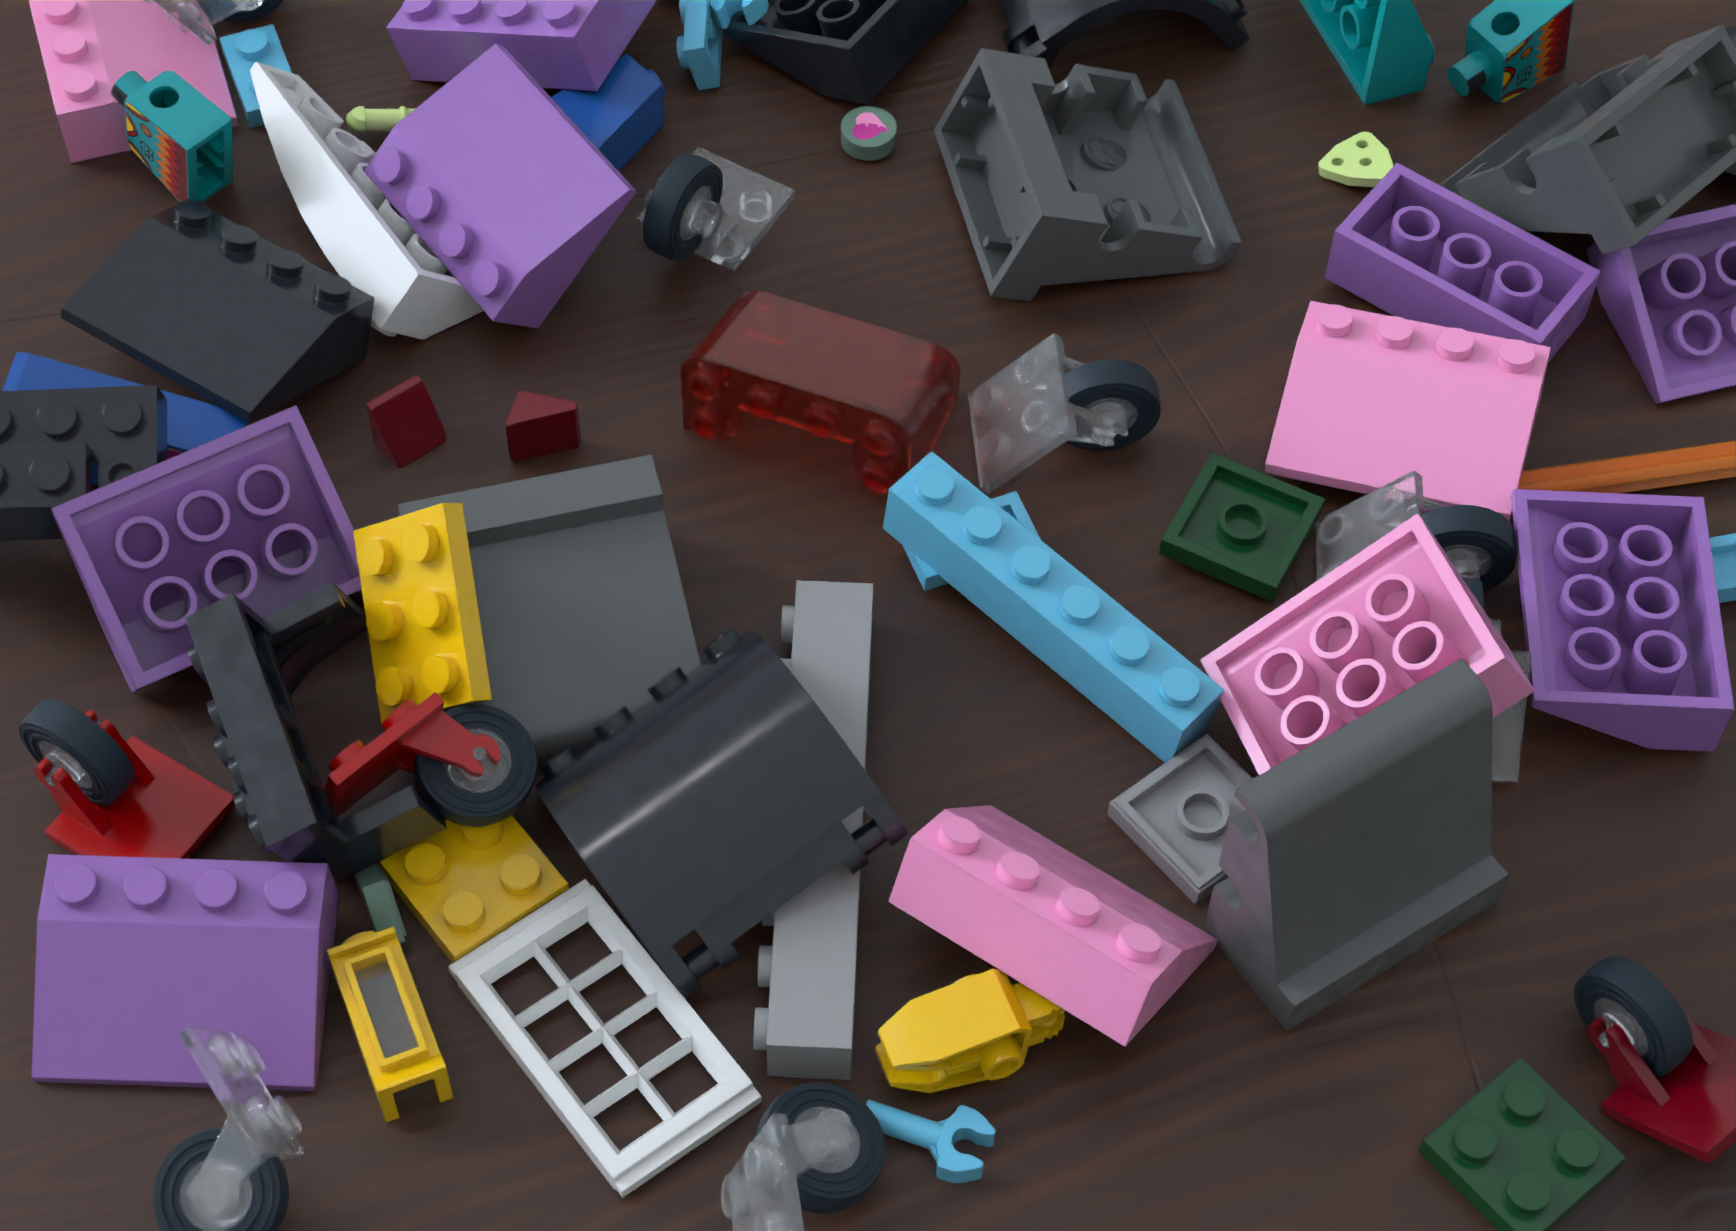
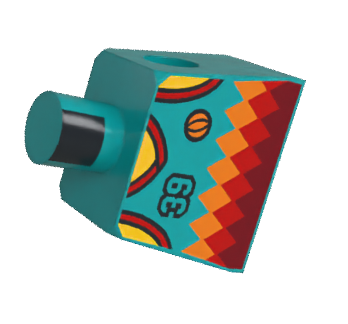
[1447,0,1575,103]
[111,71,233,203]

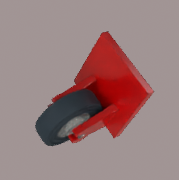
[325,692,537,827]
[18,699,235,859]

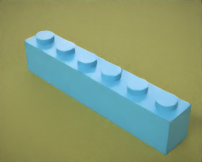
[883,451,1224,763]

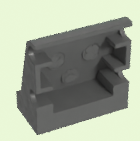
[1439,25,1736,254]
[934,48,1242,301]
[398,454,701,783]
[1204,658,1509,1031]

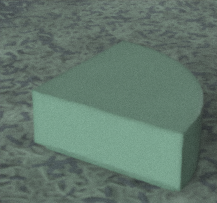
[353,862,407,943]

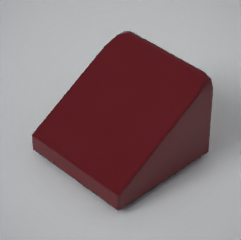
[366,375,446,468]
[505,391,581,461]

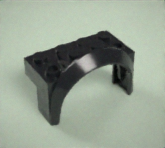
[0,385,167,541]
[185,582,447,883]

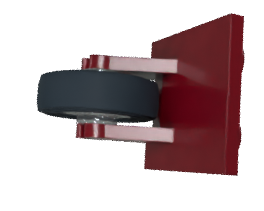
[1574,956,1736,1164]

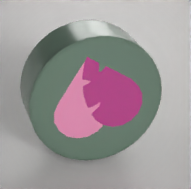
[841,106,897,161]

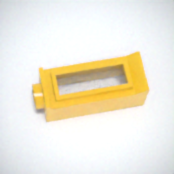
[327,926,453,1123]

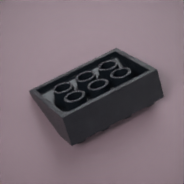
[722,0,968,104]
[60,199,375,423]

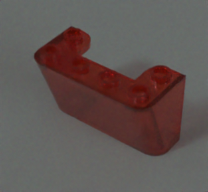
[680,290,960,494]

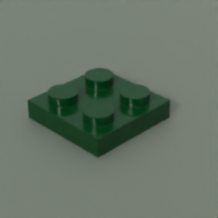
[1159,452,1325,602]
[1418,1057,1626,1231]

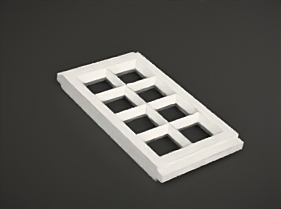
[448,879,762,1198]

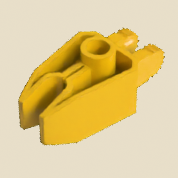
[875,969,1065,1093]

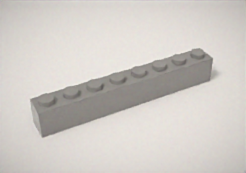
[753,580,873,1080]

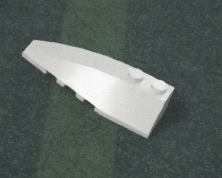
[250,62,484,340]

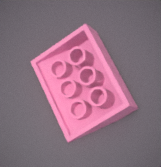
[29,0,239,163]
[1264,301,1551,522]
[1200,513,1535,775]
[888,805,1218,1047]

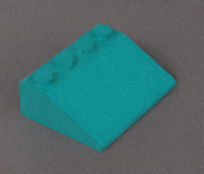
[1299,0,1435,105]

